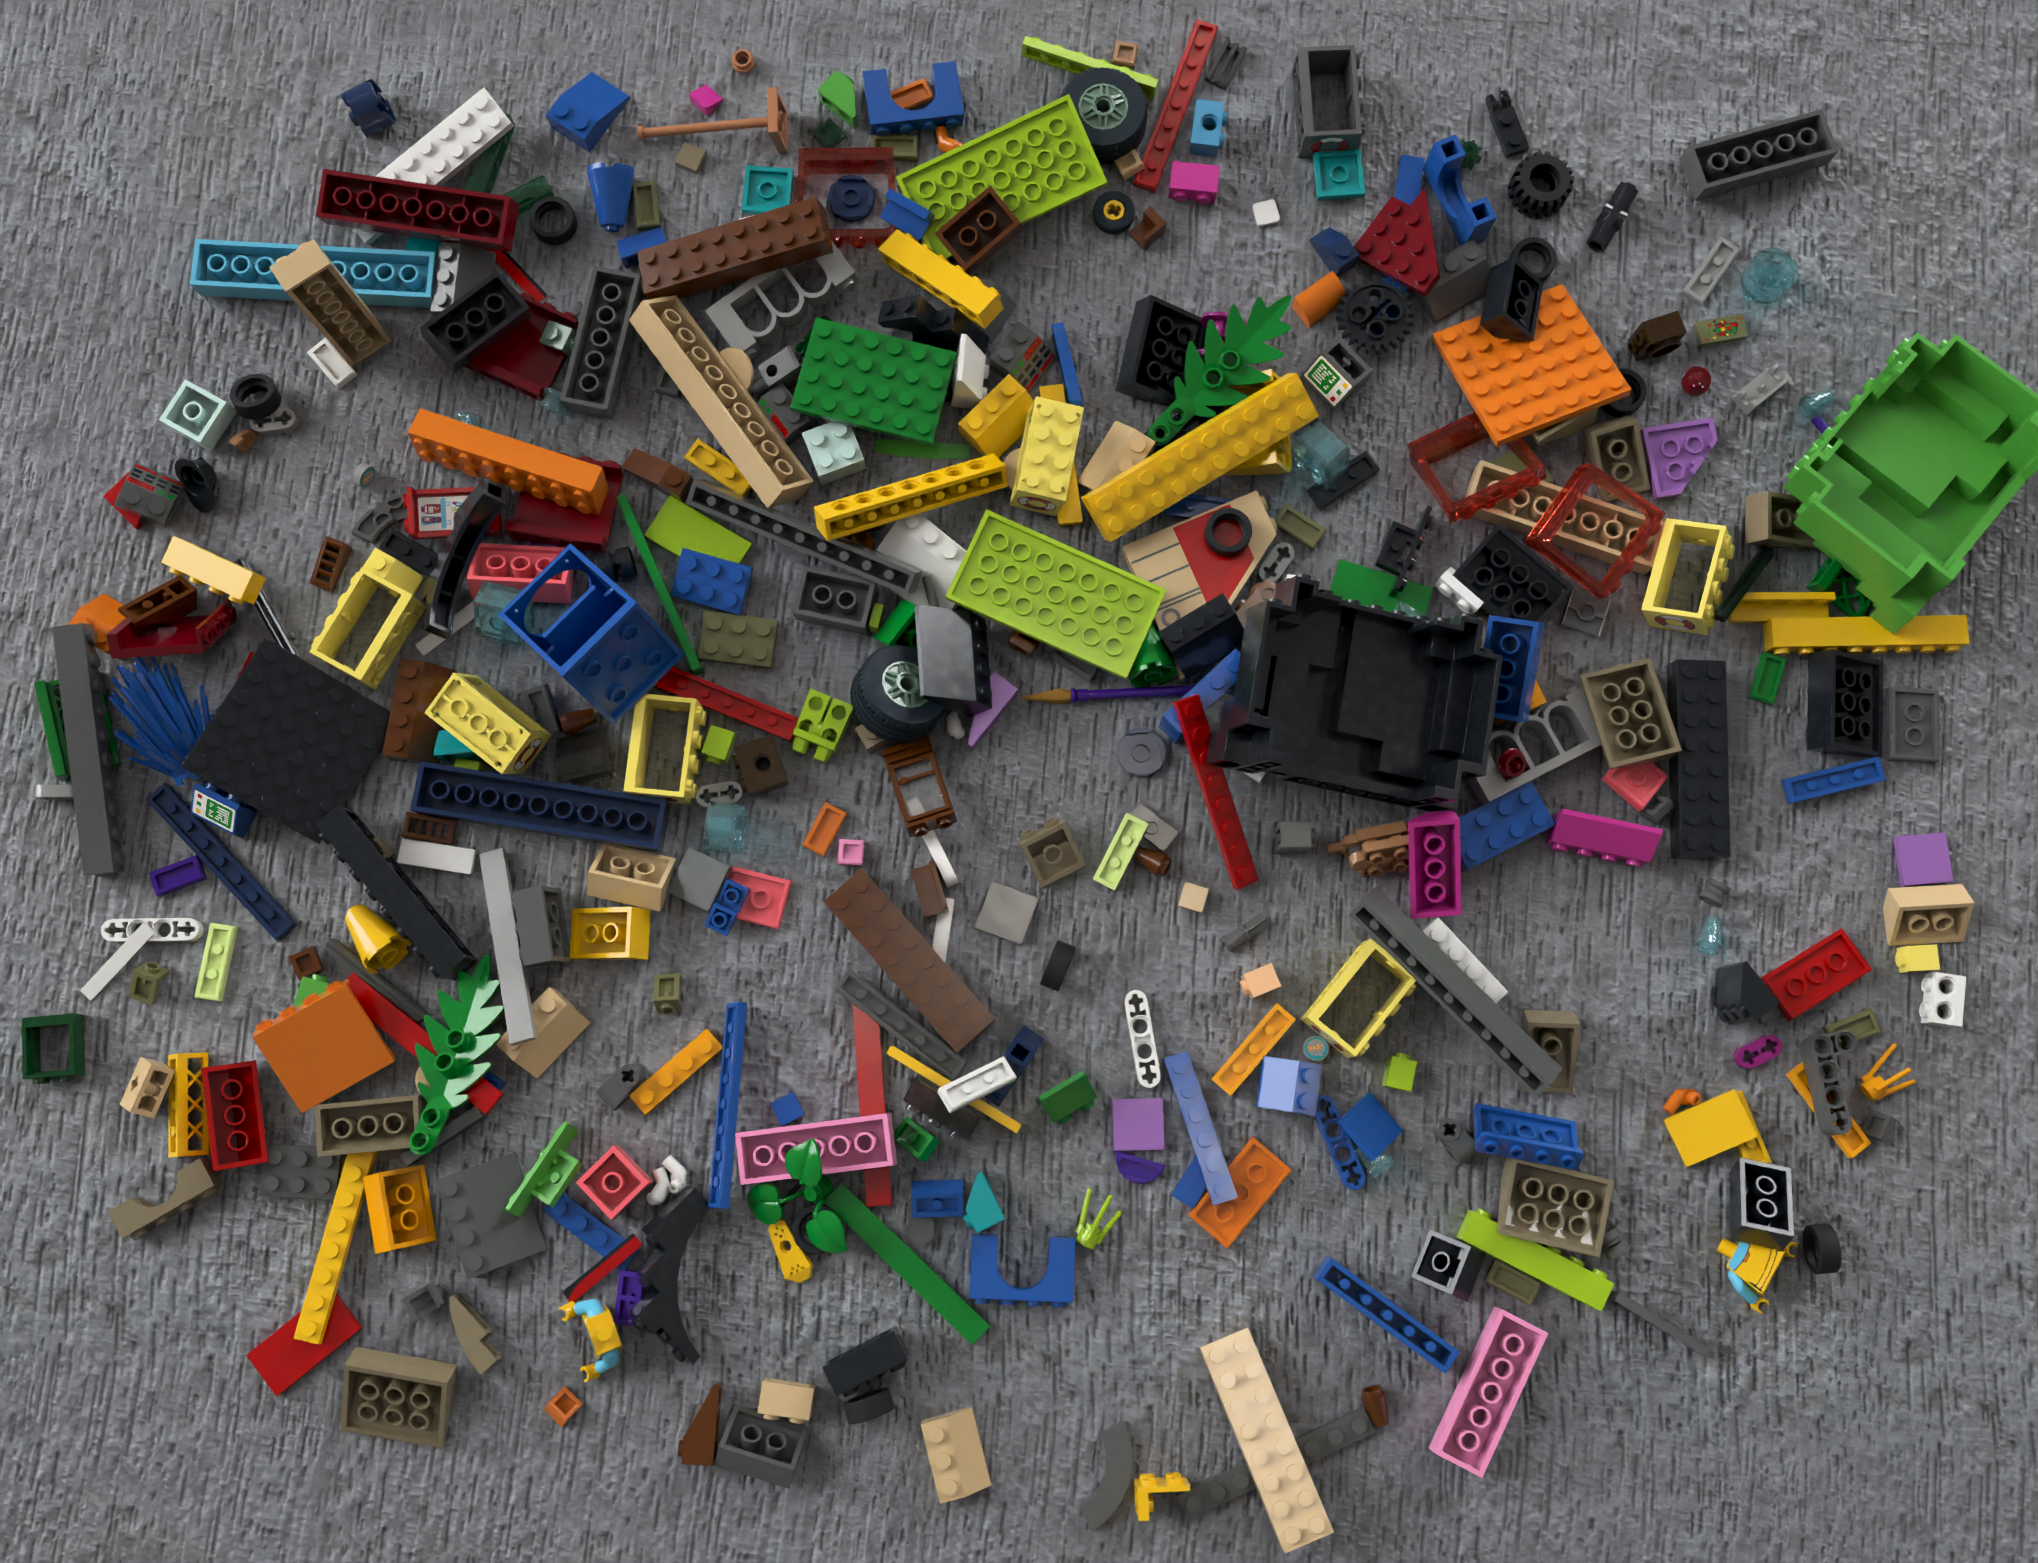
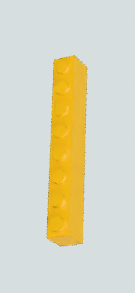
[1763,615,1969,656]

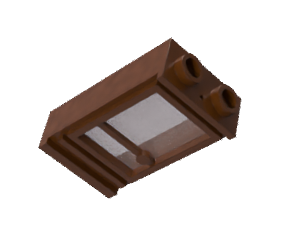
[881,735,957,837]

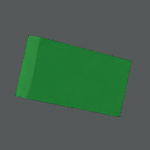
[1748,651,1787,706]

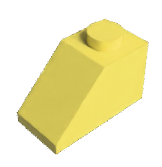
[363,548,425,596]

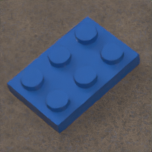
[670,548,754,615]

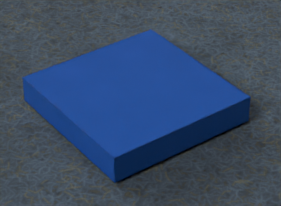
[1338,1091,1403,1162]

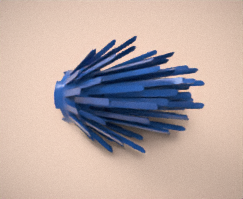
[108,656,220,786]

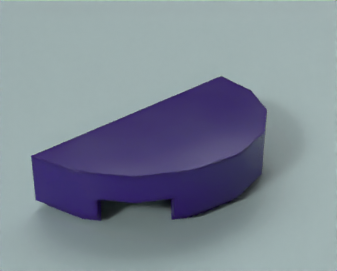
[1116,1151,1166,1184]

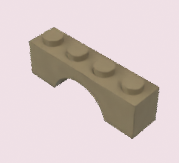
[108,1158,224,1240]

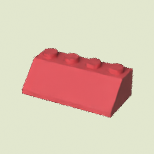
[467,543,574,604]

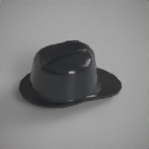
[174,457,217,513]

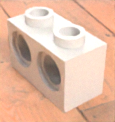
[1919,972,1966,1028]

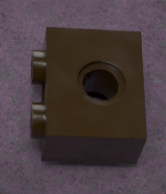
[1628,311,1687,361]
[732,735,789,797]

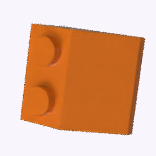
[68,594,125,659]

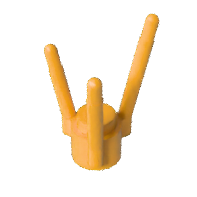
[1859,1043,1916,1102]

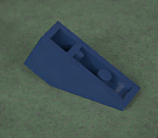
[984,1025,1045,1107]

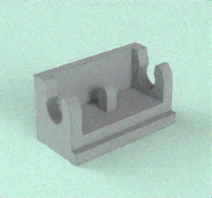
[1731,365,1791,416]

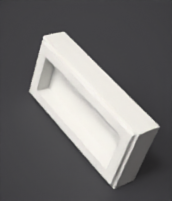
[307,337,358,389]

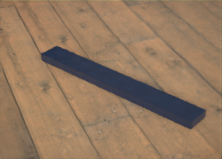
[146,782,298,942]

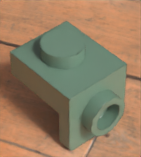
[539,320,577,357]

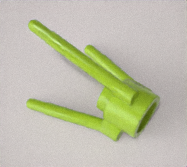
[1075,1188,1122,1250]

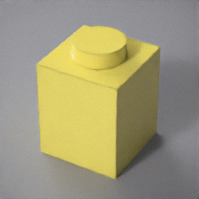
[1895,944,1940,973]

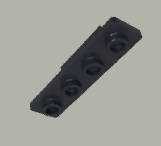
[1375,506,1433,597]

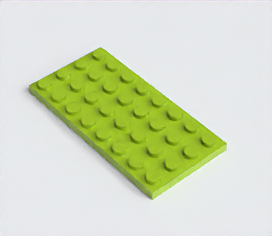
[896,94,1108,259]
[945,509,1167,680]

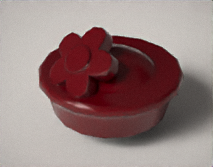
[1681,366,1711,396]
[1498,748,1526,779]

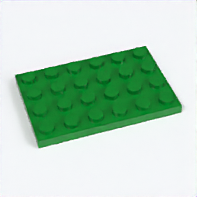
[790,318,957,446]

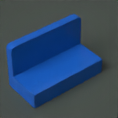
[880,188,935,240]
[617,227,667,268]
[911,1179,964,1218]

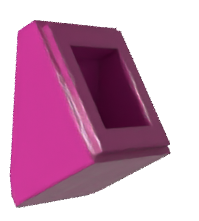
[689,84,724,117]

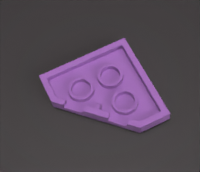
[1640,418,1718,500]

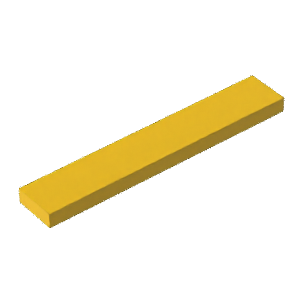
[1039,384,1083,527]
[886,1046,1021,1134]

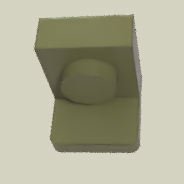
[128,962,169,1005]
[653,973,683,1014]

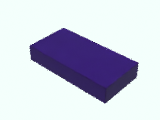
[149,855,207,897]

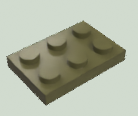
[698,611,779,669]

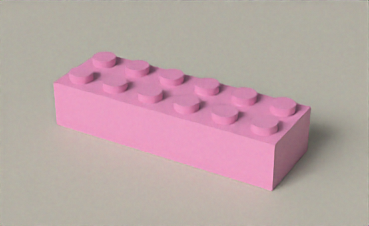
[735,1113,897,1185]
[1429,1306,1548,1478]

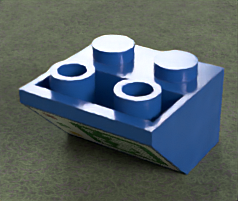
[191,782,258,838]

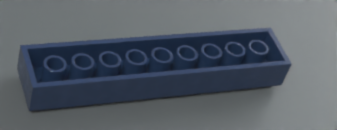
[410,761,671,852]

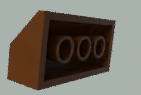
[382,658,457,764]

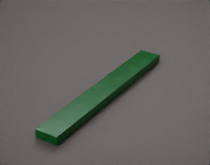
[616,493,704,676]
[825,1183,990,1345]

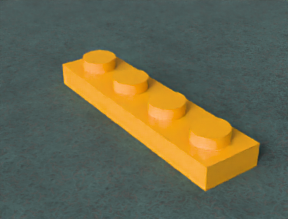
[1211,1003,1296,1096]
[630,1029,723,1115]
[1785,1061,1871,1158]

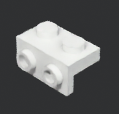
[1434,567,1484,614]

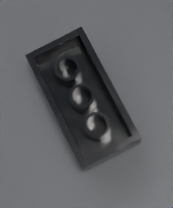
[420,270,530,374]

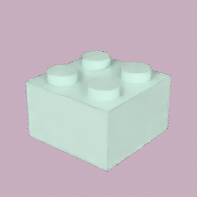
[159,379,237,452]
[802,421,866,485]

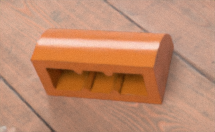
[1291,271,1346,328]

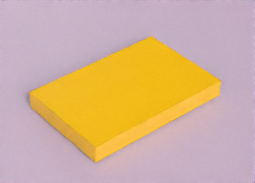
[1662,1089,1758,1167]

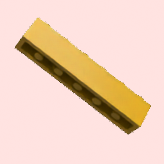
[878,229,1004,329]

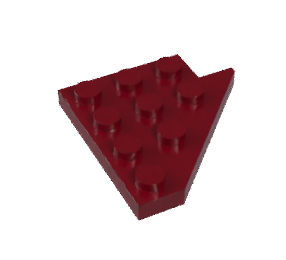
[1354,190,1440,297]

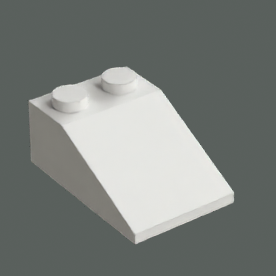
[951,334,989,409]

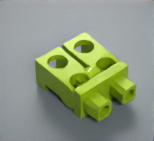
[792,688,855,764]

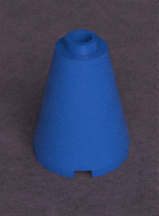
[587,163,635,232]

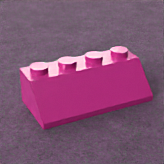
[1545,809,1663,868]
[1408,810,1462,919]

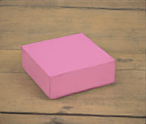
[838,839,865,866]

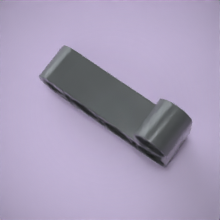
[1800,1031,1857,1135]

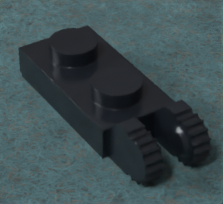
[1485,90,1529,158]

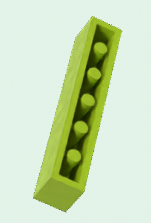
[1456,1208,1614,1312]

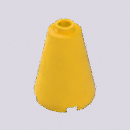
[345,905,411,974]

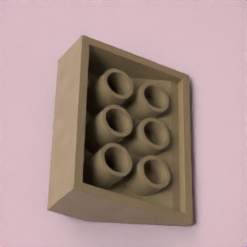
[1579,658,1682,769]
[1497,1157,1614,1258]
[341,1347,458,1448]

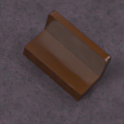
[911,861,949,919]

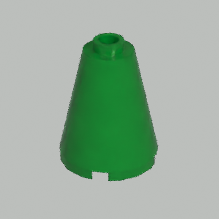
[1129,622,1177,688]

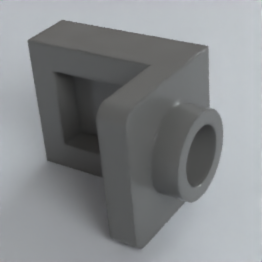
[401,1281,446,1323]

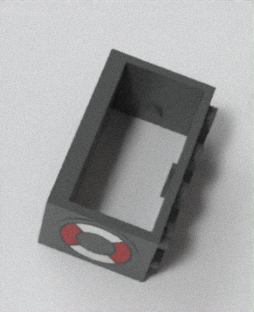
[1292,45,1365,158]

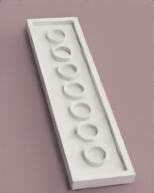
[354,87,514,246]

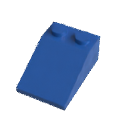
[546,72,630,153]

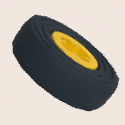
[1092,191,1135,234]

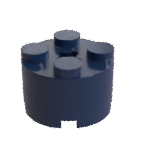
[341,79,396,137]

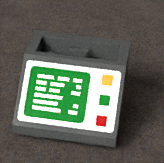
[1300,336,1373,411]

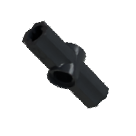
[1586,182,1639,252]

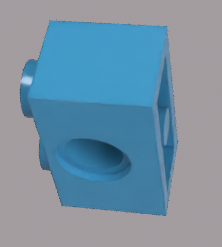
[1189,99,1228,157]

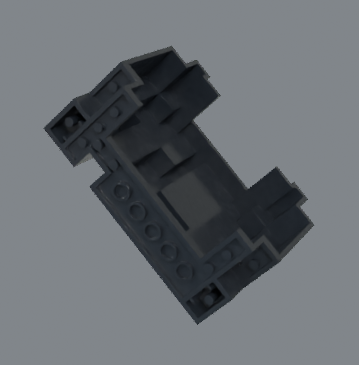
[1206,574,1503,812]

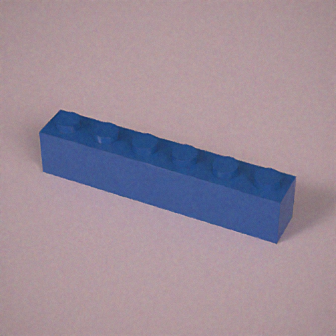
[1312,1256,1460,1374]

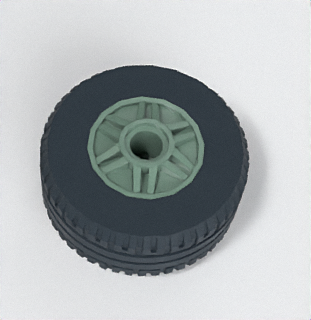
[1060,67,1148,165]
[850,645,947,743]

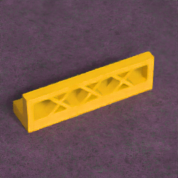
[1728,592,1836,623]
[168,1052,209,1158]

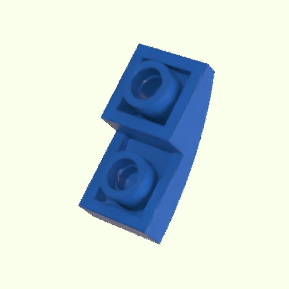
[704,878,751,936]

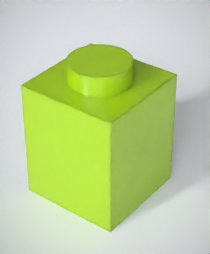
[701,725,737,766]
[1382,1052,1417,1092]

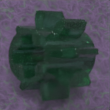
[1460,139,1482,171]

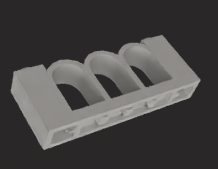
[705,240,858,360]
[1467,686,1601,806]

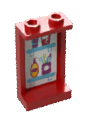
[403,482,502,540]

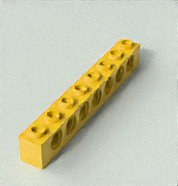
[814,453,1008,541]

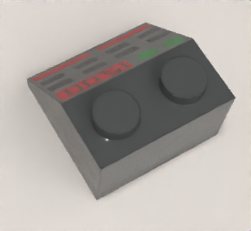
[990,321,1057,394]
[757,382,813,446]
[115,462,183,527]

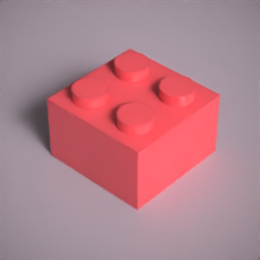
[576,1145,654,1220]

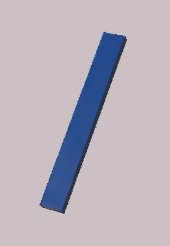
[1373,154,1425,335]
[708,1002,747,1209]

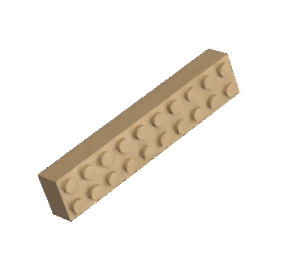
[629,295,814,508]

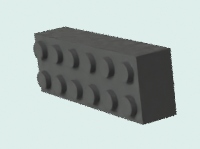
[1679,109,1838,201]
[560,265,644,420]

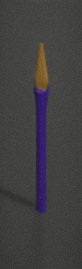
[1022,685,1195,704]

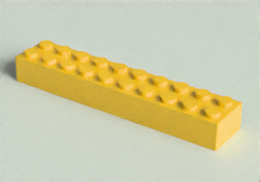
[1081,373,1319,542]

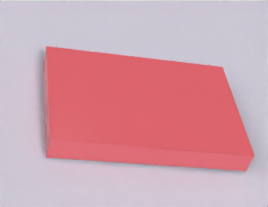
[707,865,792,930]

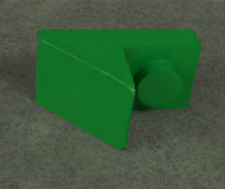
[894,1116,940,1163]

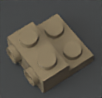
[1017,817,1085,888]

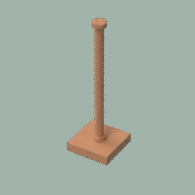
[637,87,788,154]

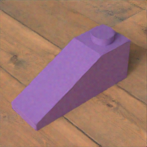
[968,672,1018,751]

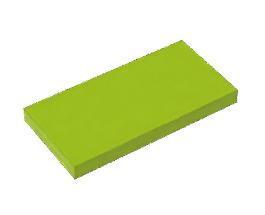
[644,496,753,564]

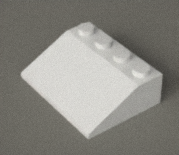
[876,513,967,609]

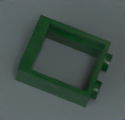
[22,1013,85,1084]

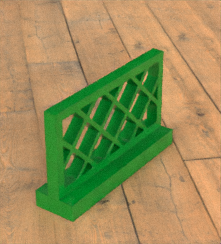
[1806,557,1872,617]
[34,672,121,781]

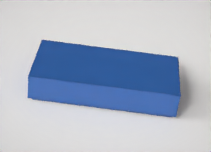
[1171,1155,1206,1209]

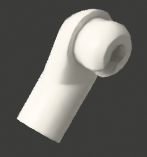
[647,1167,670,1206]

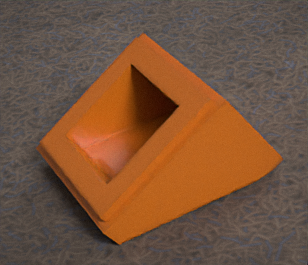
[544,1386,583,1427]

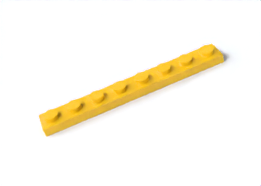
[293,1151,377,1344]

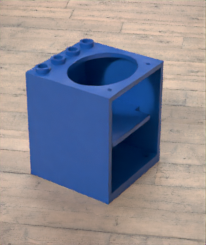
[498,543,685,726]

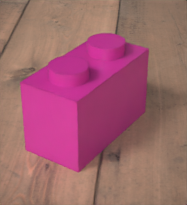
[1168,161,1220,204]

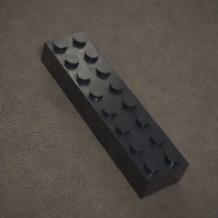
[1667,659,1731,860]
[315,805,478,981]

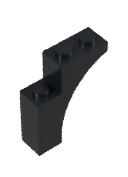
[877,295,990,354]

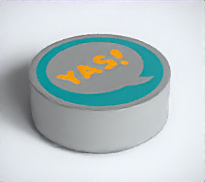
[353,462,376,488]
[1302,1036,1329,1061]

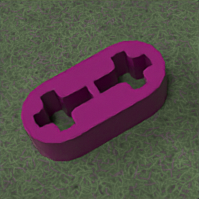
[1733,1035,1782,1069]

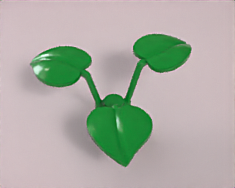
[747,1138,848,1253]

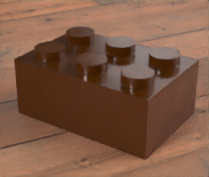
[935,186,1024,275]

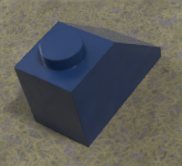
[1309,227,1359,277]

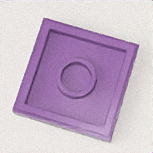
[1893,832,1953,887]
[1112,1098,1165,1151]

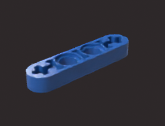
[1051,322,1083,407]
[1314,1095,1366,1190]

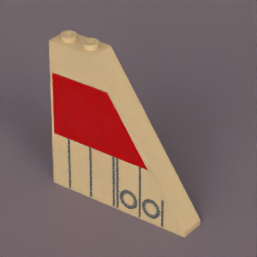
[1122,490,1278,683]

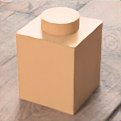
[1240,963,1281,999]

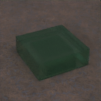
[812,118,846,152]

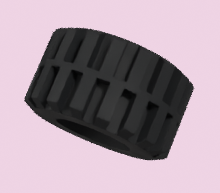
[1508,151,1574,219]

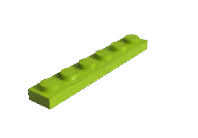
[1022,36,1158,100]

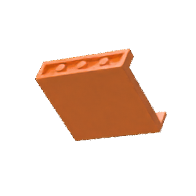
[252,979,396,1113]

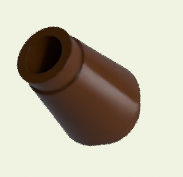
[558,708,597,735]
[1133,846,1172,877]
[1361,1385,1389,1427]

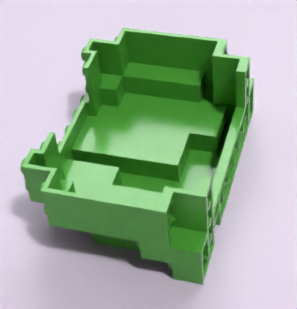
[1783,332,2038,634]

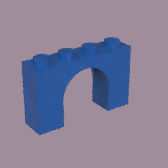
[862,61,964,136]
[1423,134,1497,247]
[1159,648,1240,744]
[970,1233,1075,1307]

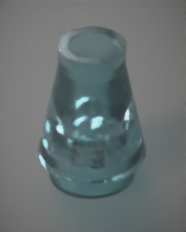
[1798,389,1836,418]
[1696,916,1722,955]

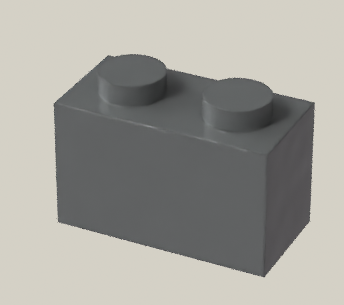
[1274,822,1316,853]

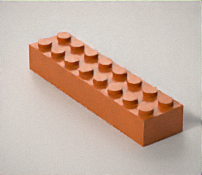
[408,408,609,515]

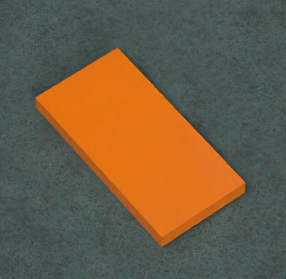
[1188,1136,1292,1249]

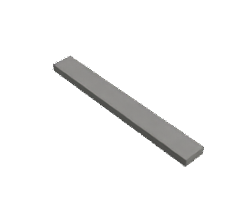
[479,847,537,1046]

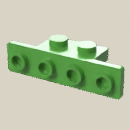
[505,1121,583,1218]

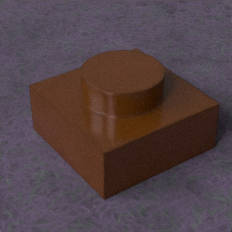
[289,946,325,980]

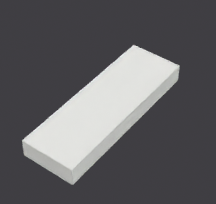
[397,838,477,875]
[937,1056,1017,1113]

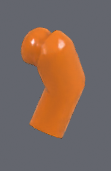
[935,126,963,153]
[1662,1088,1701,1115]

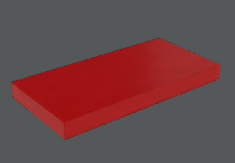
[1761,928,1872,1022]
[246,1293,363,1396]

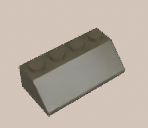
[315,1095,426,1157]

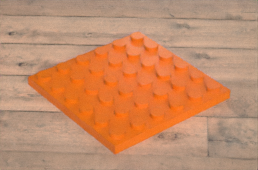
[1432,284,1631,447]

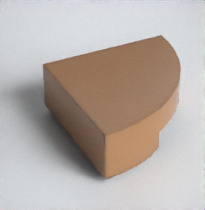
[229,429,259,454]

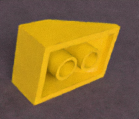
[570,907,651,960]

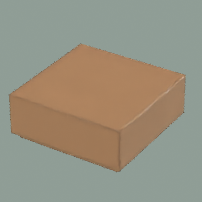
[1112,41,1139,70]

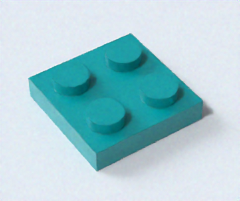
[1312,149,1365,201]
[742,165,794,215]

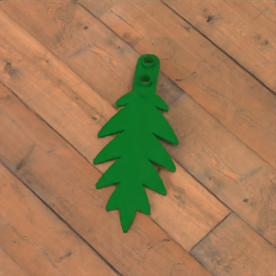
[1148,295,1292,446]
[409,954,504,1156]

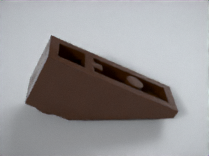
[621,448,694,503]
[118,575,197,626]
[678,1381,723,1466]

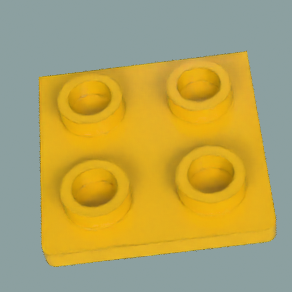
[1134,1472,1190,1521]

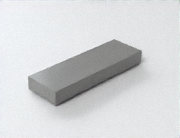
[1680,237,1741,307]

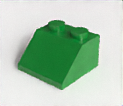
[873,599,917,650]
[1038,1070,1097,1125]

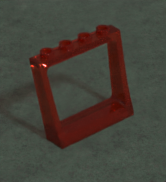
[796,147,898,248]
[1407,412,1547,523]
[1524,463,1666,599]

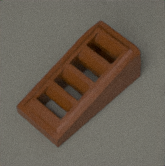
[310,536,353,593]
[401,812,457,846]

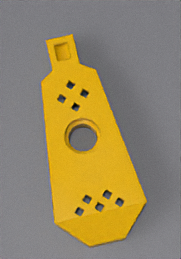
[768,1220,813,1283]

